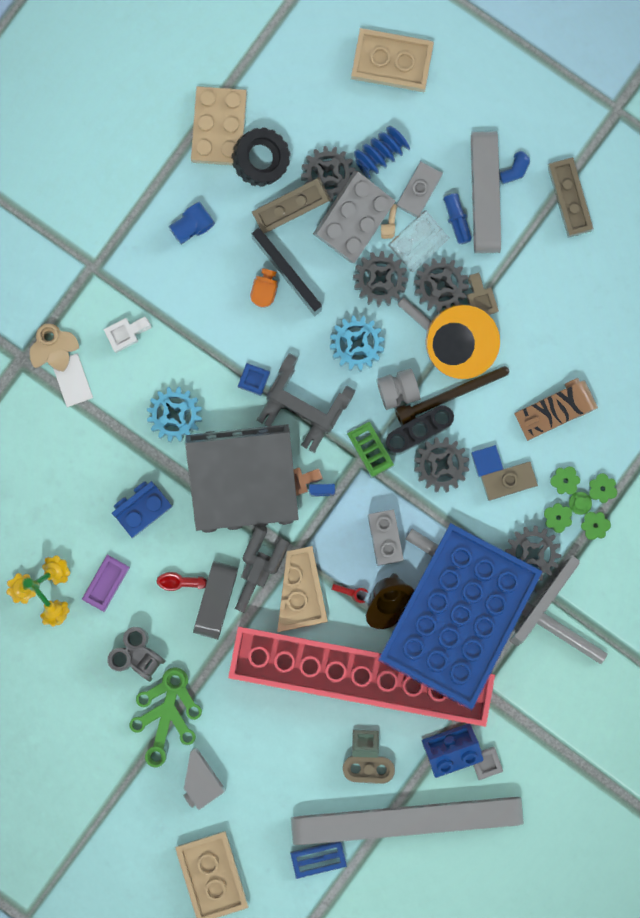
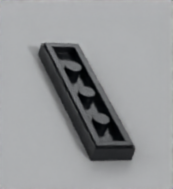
[251,228,322,316]

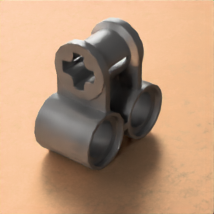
[107,627,166,682]

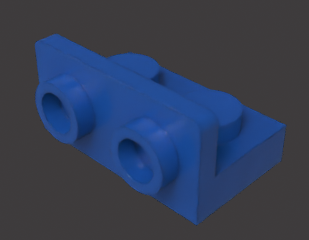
[112,481,173,538]
[421,723,483,778]

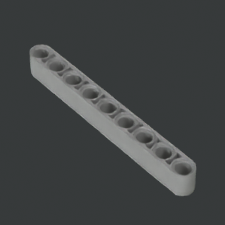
[291,797,524,845]

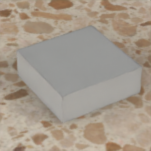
[473,746,503,780]

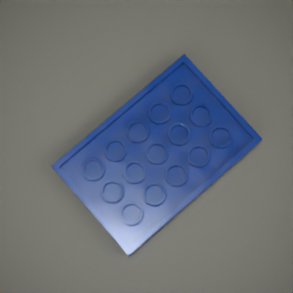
[378,523,543,710]

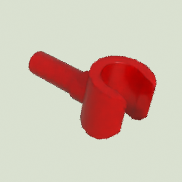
[331,584,368,603]

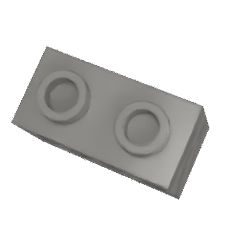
[368,509,404,566]

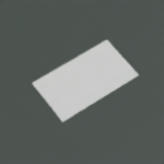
[53,353,93,407]

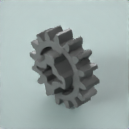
[301,146,356,202]
[353,251,408,307]
[413,257,469,313]
[414,437,469,493]
[505,526,561,581]

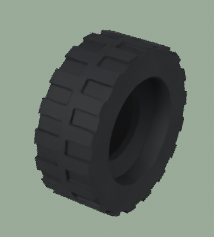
[232,127,290,187]

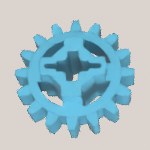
[330,316,385,372]
[147,387,202,443]

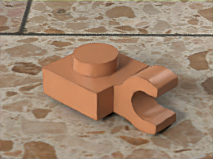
[293,467,323,496]

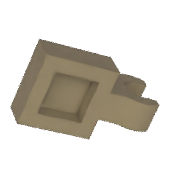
[466,273,499,315]

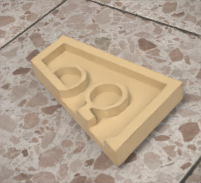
[277,546,328,632]

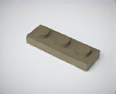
[547,157,593,238]
[252,177,331,234]

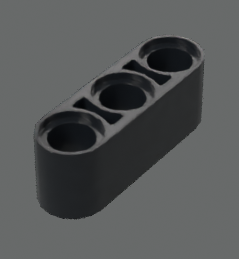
[385,406,454,455]

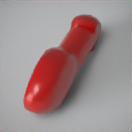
[156,572,207,591]

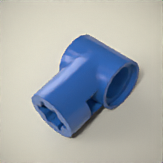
[168,202,215,245]

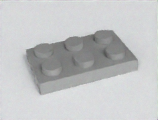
[313,171,395,263]

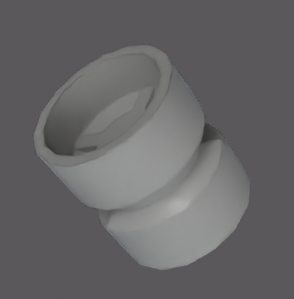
[377,368,421,410]

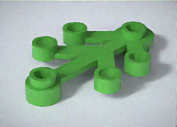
[129,667,202,768]

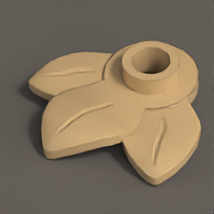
[29,323,79,372]

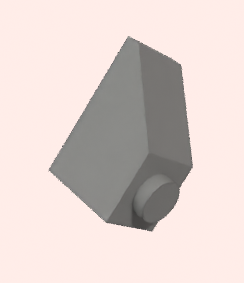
[184,747,226,810]

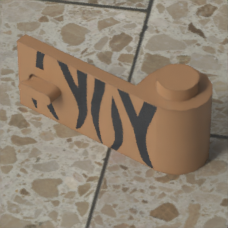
[514,378,598,441]

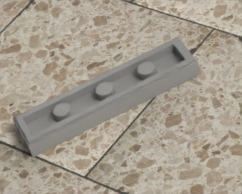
[509,556,580,646]

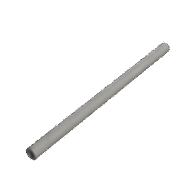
[406,529,608,664]

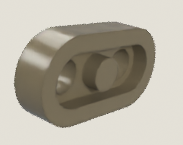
[343,756,395,784]

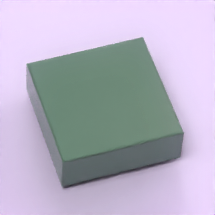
[352,730,379,758]

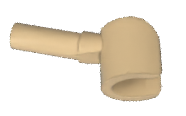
[381,204,397,239]

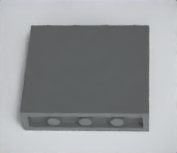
[185,424,299,533]

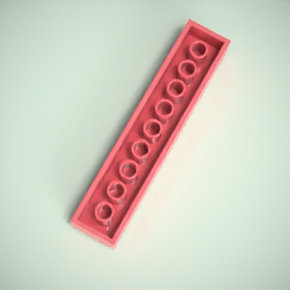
[228,627,495,727]

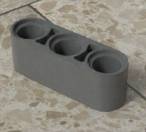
[193,561,238,640]

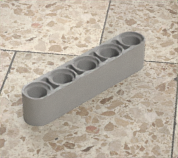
[471,131,501,253]

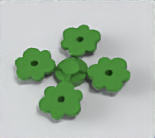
[544,466,617,540]

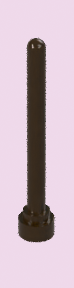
[394,366,510,426]

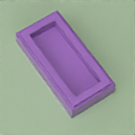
[82,555,130,612]

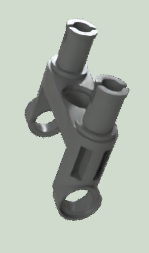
[256,353,356,453]

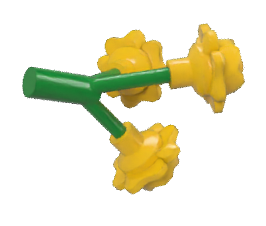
[6,555,70,627]

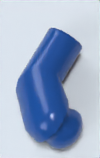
[499,151,530,185]

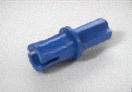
[443,193,472,244]

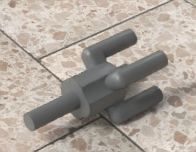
[235,528,290,613]

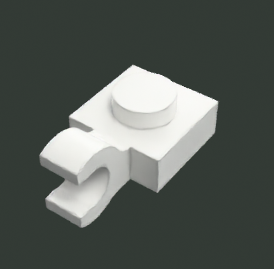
[103,317,152,353]

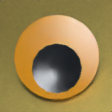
[425,305,500,379]

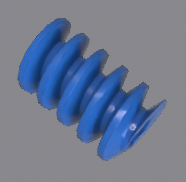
[354,126,410,180]

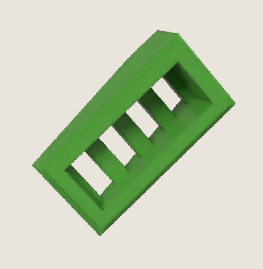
[347,422,394,478]

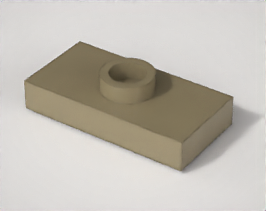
[481,461,538,501]

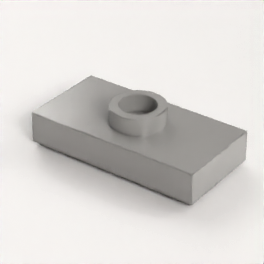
[397,162,443,218]

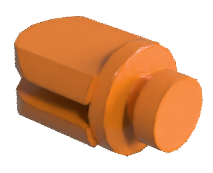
[250,268,278,307]

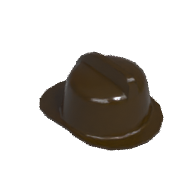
[365,573,415,629]

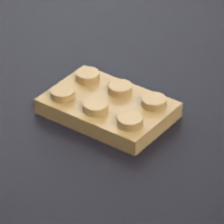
[351,28,434,92]
[191,87,247,165]
[175,831,249,918]

